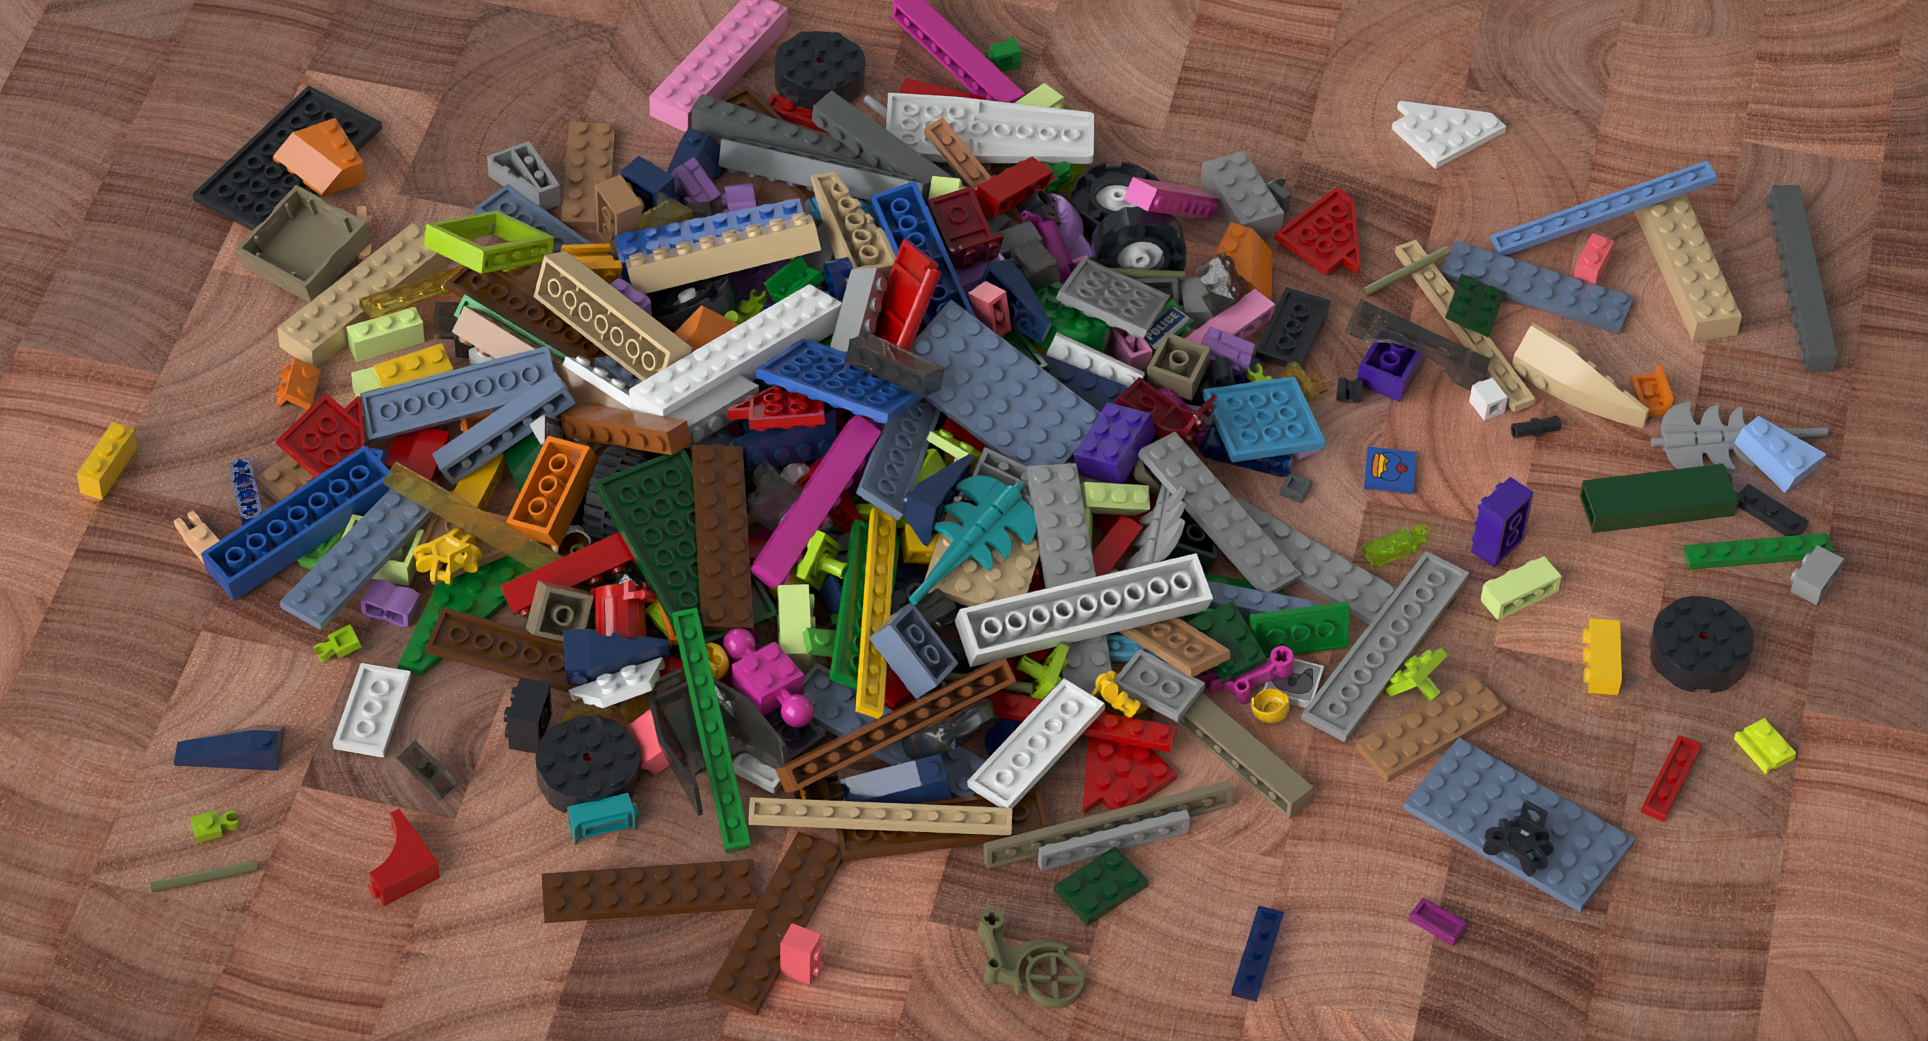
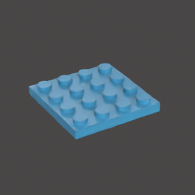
[1203,376,1326,462]

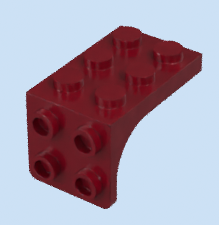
[927,186,1004,269]
[1115,377,1218,445]

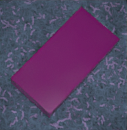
[1408,898,1468,946]

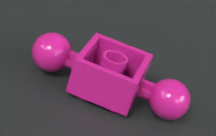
[723,628,814,727]

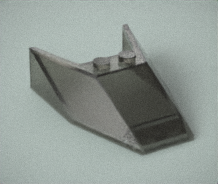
[647,667,789,816]

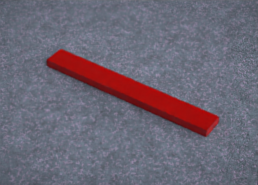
[1021,515,1143,664]

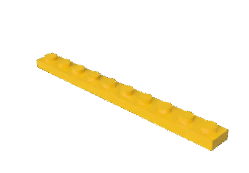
[855,507,896,719]

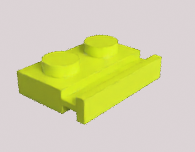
[1734,718,1796,774]

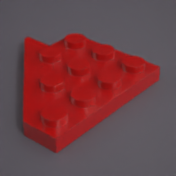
[727,385,825,431]
[276,393,364,478]

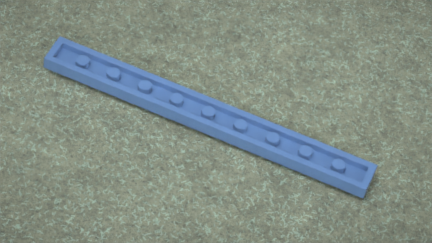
[1490,161,1717,256]

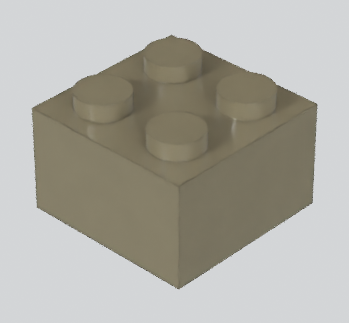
[1147,332,1211,400]
[526,580,594,641]

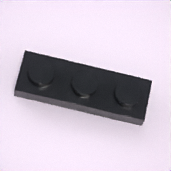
[1738,484,1809,536]

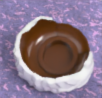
[551,525,591,558]

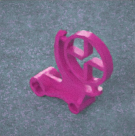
[1193,646,1295,704]

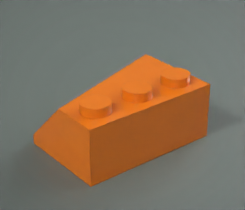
[273,118,366,197]
[1206,222,1273,301]
[674,305,740,353]

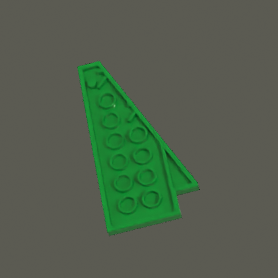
[398,539,554,676]

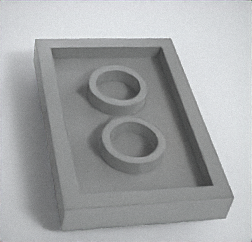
[1113,649,1205,722]

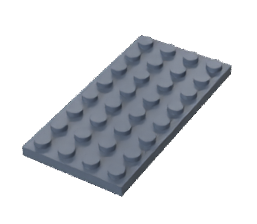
[890,300,1100,467]
[1403,738,1635,912]

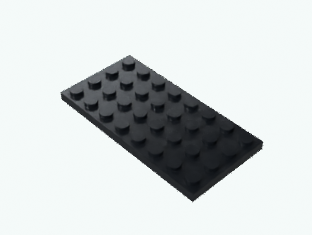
[192,85,382,231]

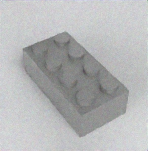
[1200,151,1284,238]

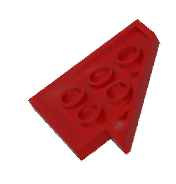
[1274,187,1361,276]
[1082,710,1177,813]

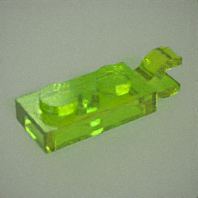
[1362,523,1429,568]

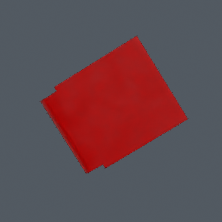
[873,238,941,354]

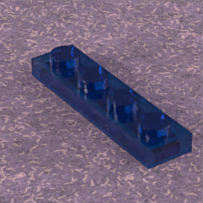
[1231,905,1284,1002]

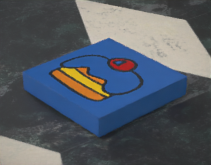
[1364,447,1416,494]

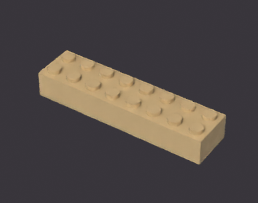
[1634,193,1742,342]
[625,213,821,294]
[277,223,448,368]
[534,251,692,381]

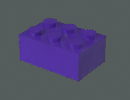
[1357,319,1431,402]
[1073,402,1156,484]
[1471,477,1534,568]

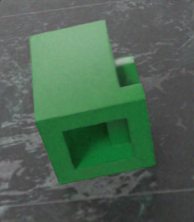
[985,36,1021,72]

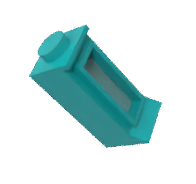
[567,793,639,845]

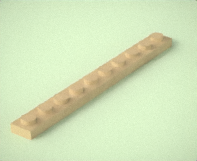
[1395,240,1535,412]
[749,797,1012,835]

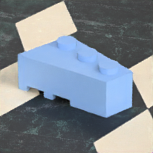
[1734,416,1826,494]

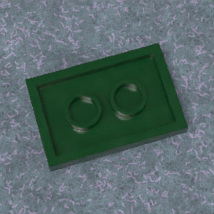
[1445,273,1504,337]
[1188,600,1268,684]
[1054,847,1149,926]

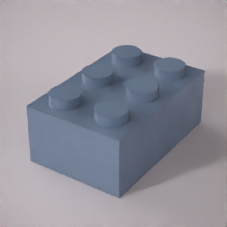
[869,602,958,699]

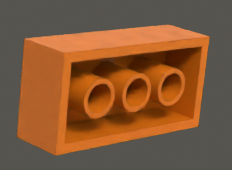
[506,436,599,547]

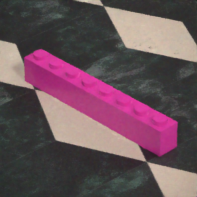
[892,0,1025,103]
[1123,177,1219,220]
[750,415,881,589]

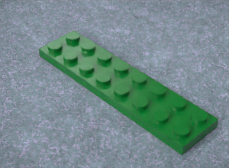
[829,519,901,690]

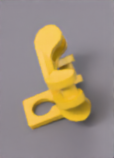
[413,527,482,585]
[1090,671,1148,718]

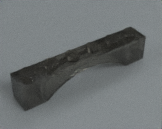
[1345,299,1491,391]

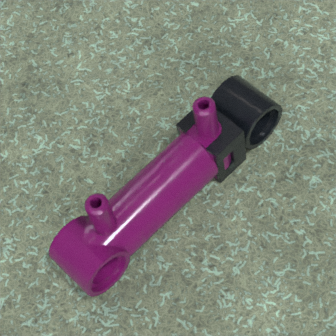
[1020,189,1077,285]

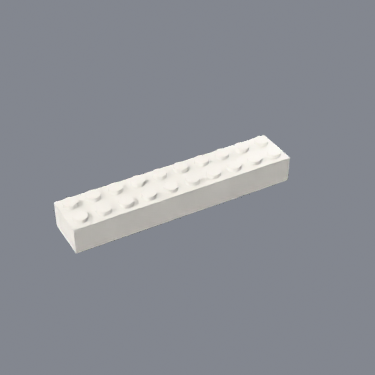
[629,284,842,416]
[955,553,1213,667]

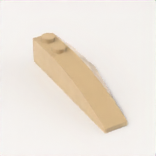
[811,172,896,283]
[1512,323,1649,428]

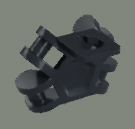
[1483,800,1554,877]

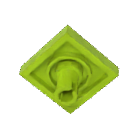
[796,530,848,591]
[1016,643,1069,700]
[1385,648,1448,701]

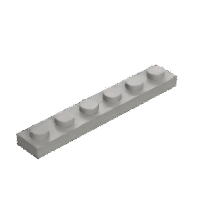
[1038,810,1190,871]

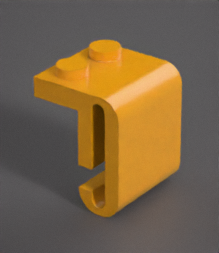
[560,243,622,284]

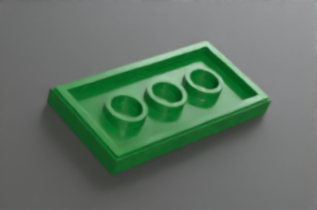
[1249,601,1350,658]

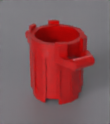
[590,580,657,639]

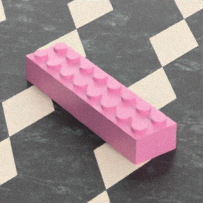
[649,0,788,132]

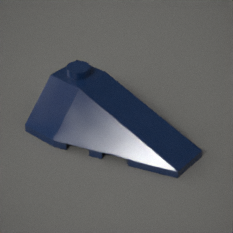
[174,725,285,771]

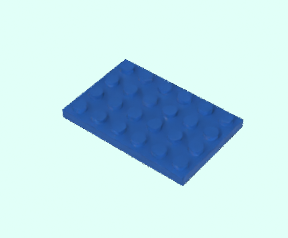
[756,338,933,423]

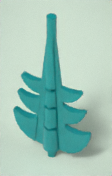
[909,475,1036,605]

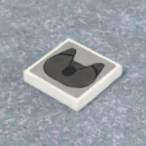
[1263,658,1324,708]

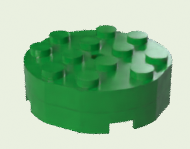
[1024,281,1113,353]

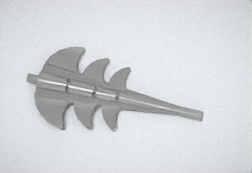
[1651,401,1828,472]
[1123,484,1187,571]

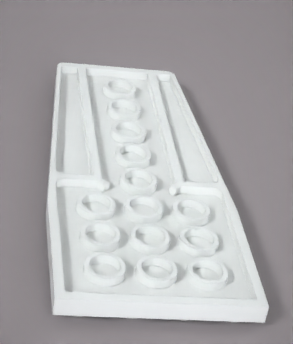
[886,93,1094,164]

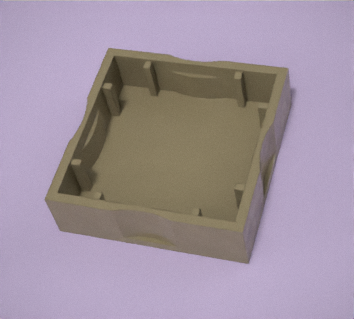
[235,185,373,303]

